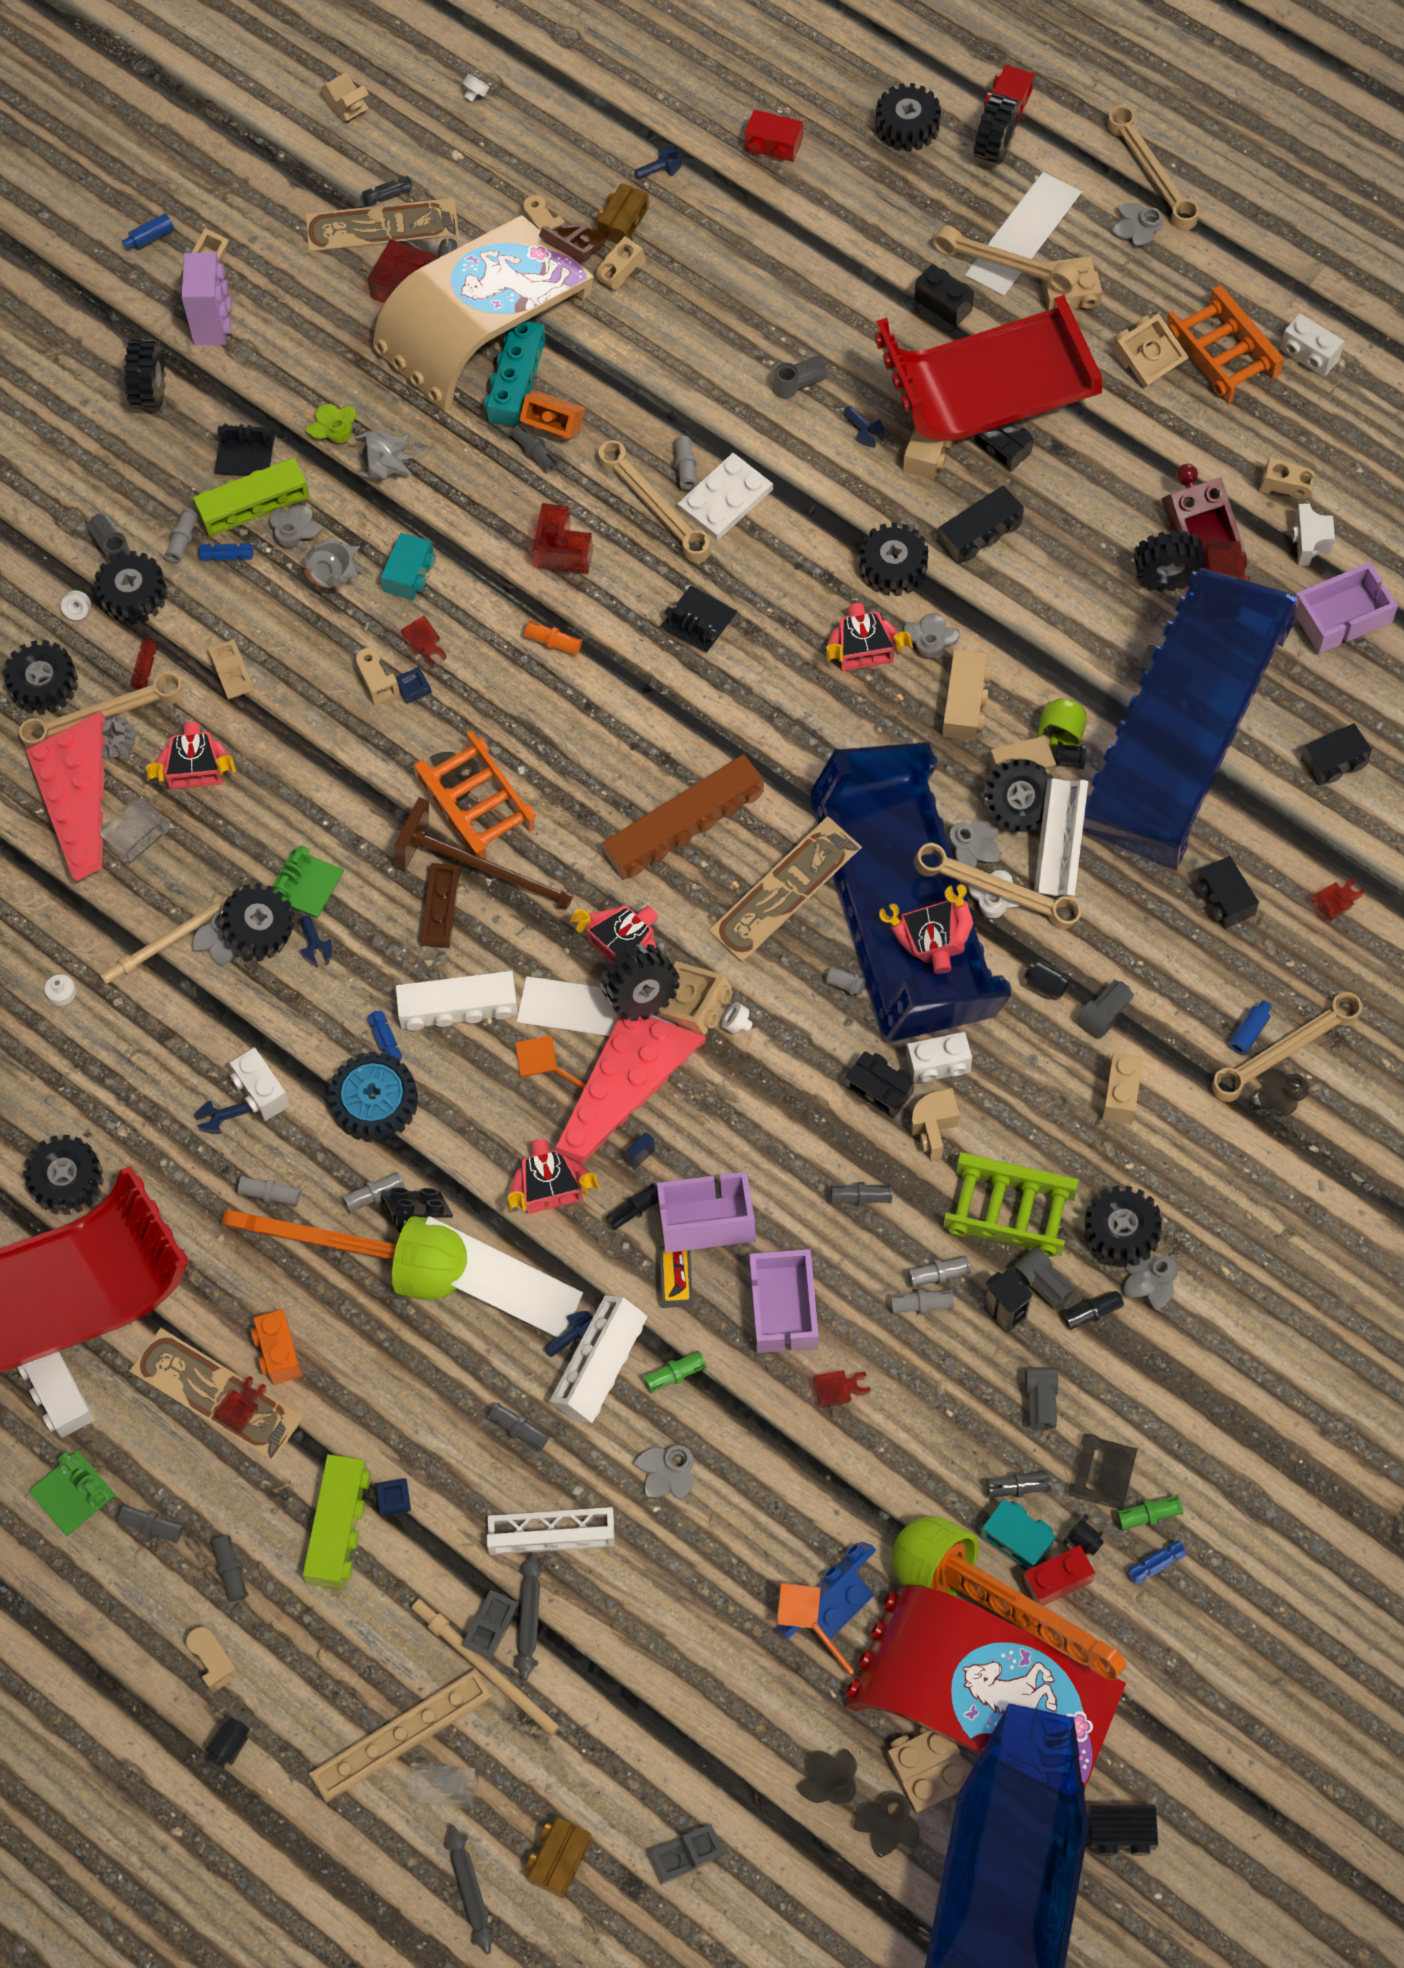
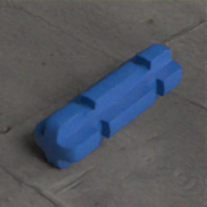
[199,543,253,561]
[368,1011,402,1061]
[1127,1541,1186,1584]

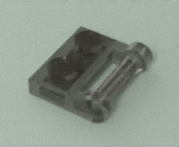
[1068,1434,1138,1510]

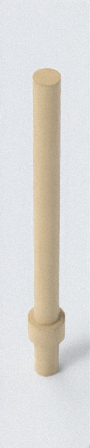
[99,887,251,985]
[411,1599,560,1736]

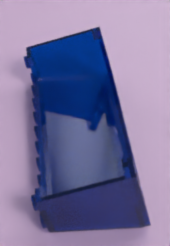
[1083,567,1299,871]
[811,742,1011,1042]

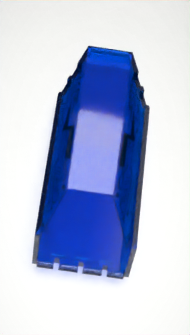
[924,1703,1090,1968]

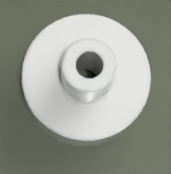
[463,74,490,101]
[61,590,91,620]
[45,974,76,1006]
[721,1002,752,1034]

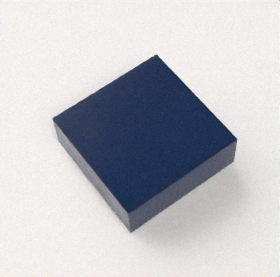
[395,667,432,704]
[626,1132,655,1170]
[376,1478,412,1516]

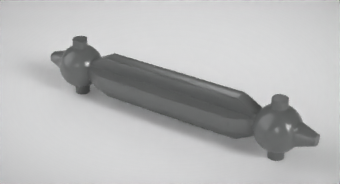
[514,1554,545,1680]
[444,1825,496,1955]

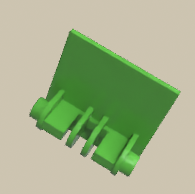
[272,845,344,918]
[28,1450,116,1536]

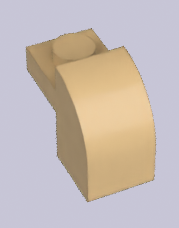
[320,72,368,121]
[911,1088,960,1161]

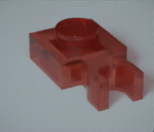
[401,615,447,668]
[1311,877,1366,922]
[812,1370,871,1408]
[215,1376,266,1433]

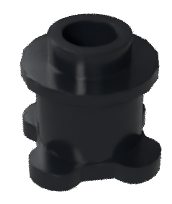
[1062,1514,1104,1556]

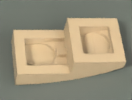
[208,639,254,699]

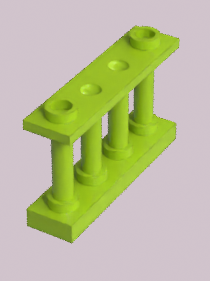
[943,1152,1079,1257]

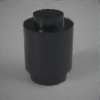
[1024,960,1070,999]
[205,1717,250,1768]

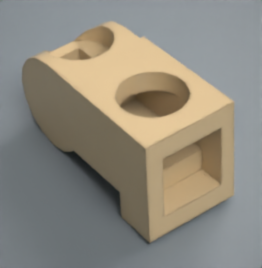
[523,195,565,231]
[596,236,646,290]
[1259,457,1315,500]
[356,648,400,706]
[186,1627,240,1693]

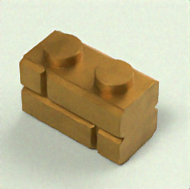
[595,183,649,244]
[525,1817,592,1899]

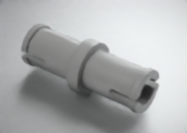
[674,436,697,490]
[164,509,198,563]
[342,1171,405,1213]
[237,1176,301,1207]
[907,1255,971,1288]
[891,1289,954,1314]

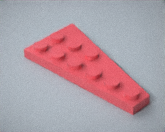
[26,711,105,881]
[556,1015,706,1163]

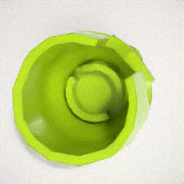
[1037,698,1087,749]

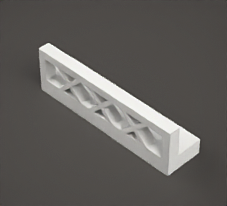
[1034,778,1088,898]
[487,1507,615,1555]

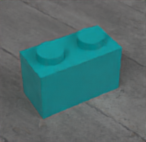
[380,532,436,601]
[980,1499,1056,1570]

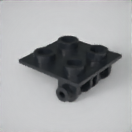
[215,423,276,475]
[660,586,737,653]
[381,1187,453,1233]

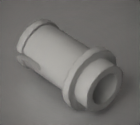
[826,966,866,996]

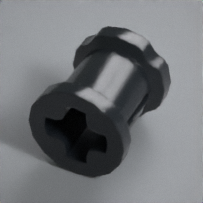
[1055,741,1086,769]

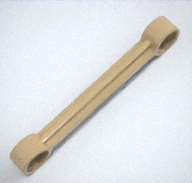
[1107,105,1199,230]
[932,225,1080,293]
[599,440,711,563]
[19,672,184,749]
[914,843,1081,929]
[1212,992,1362,1102]

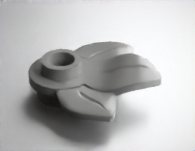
[1112,203,1164,246]
[270,505,323,547]
[904,613,960,658]
[949,821,1000,868]
[193,911,235,966]
[1124,1255,1178,1310]
[635,1445,693,1500]

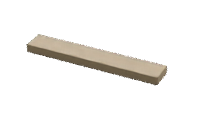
[309,1669,493,1803]

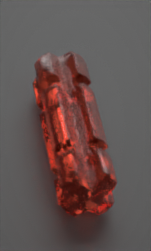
[130,638,158,690]

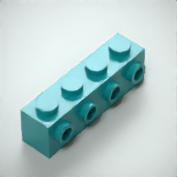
[484,321,546,427]

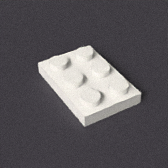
[677,453,773,541]

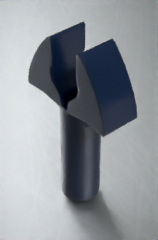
[634,148,682,179]
[844,405,884,448]
[300,915,333,968]
[194,1100,252,1134]
[544,1311,593,1357]

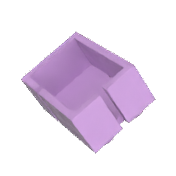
[182,252,232,345]
[1292,562,1398,654]
[657,1172,756,1253]
[749,1249,819,1353]

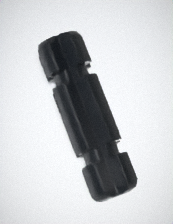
[362,176,413,206]

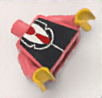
[826,603,913,671]
[146,722,236,790]
[879,884,973,974]
[569,906,658,963]
[507,1139,600,1215]

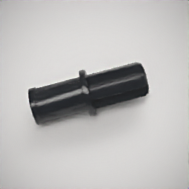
[606,1183,659,1230]
[1062,1291,1124,1330]

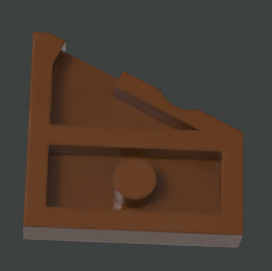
[539,223,607,262]

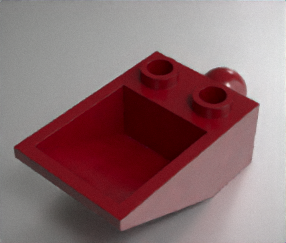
[1161,463,1246,569]

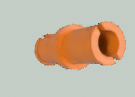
[524,620,582,656]

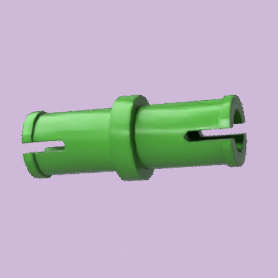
[642,1350,707,1394]
[1117,1494,1183,1531]

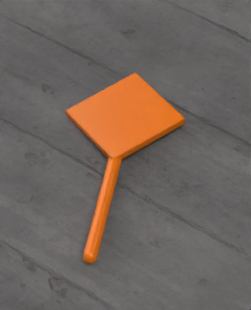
[515,1035,586,1090]
[777,1583,854,1675]

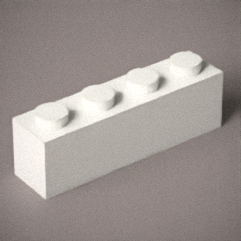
[396,971,518,1031]
[549,1295,648,1423]
[17,1351,95,1438]

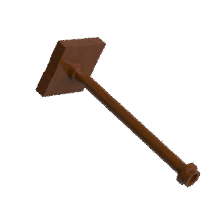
[394,797,574,909]

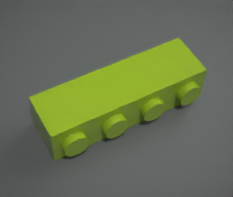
[193,457,310,537]
[303,1454,371,1590]

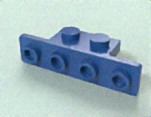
[774,1542,876,1640]

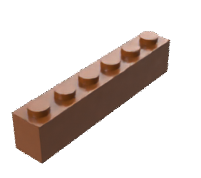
[602,754,764,880]

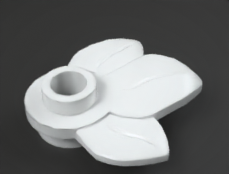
[969,870,1020,918]

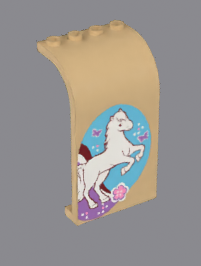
[372,215,594,411]

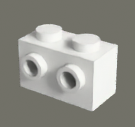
[1280,314,1344,377]
[906,1032,972,1084]
[229,1047,290,1121]

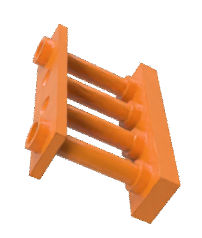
[1166,284,1284,404]
[414,730,536,859]

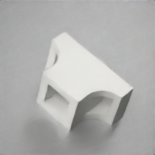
[1292,504,1335,566]

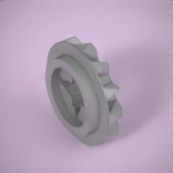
[102,715,135,758]

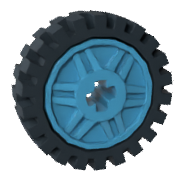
[328,1052,418,1142]

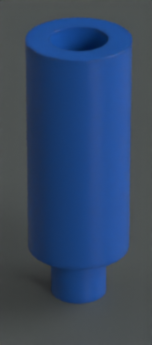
[122,213,174,250]
[1228,1000,1272,1055]

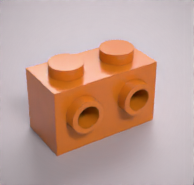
[519,391,586,439]
[251,1309,303,1385]

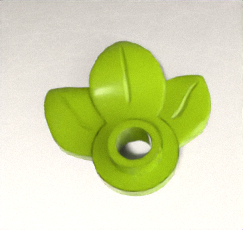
[305,404,357,443]

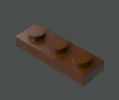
[420,863,461,948]

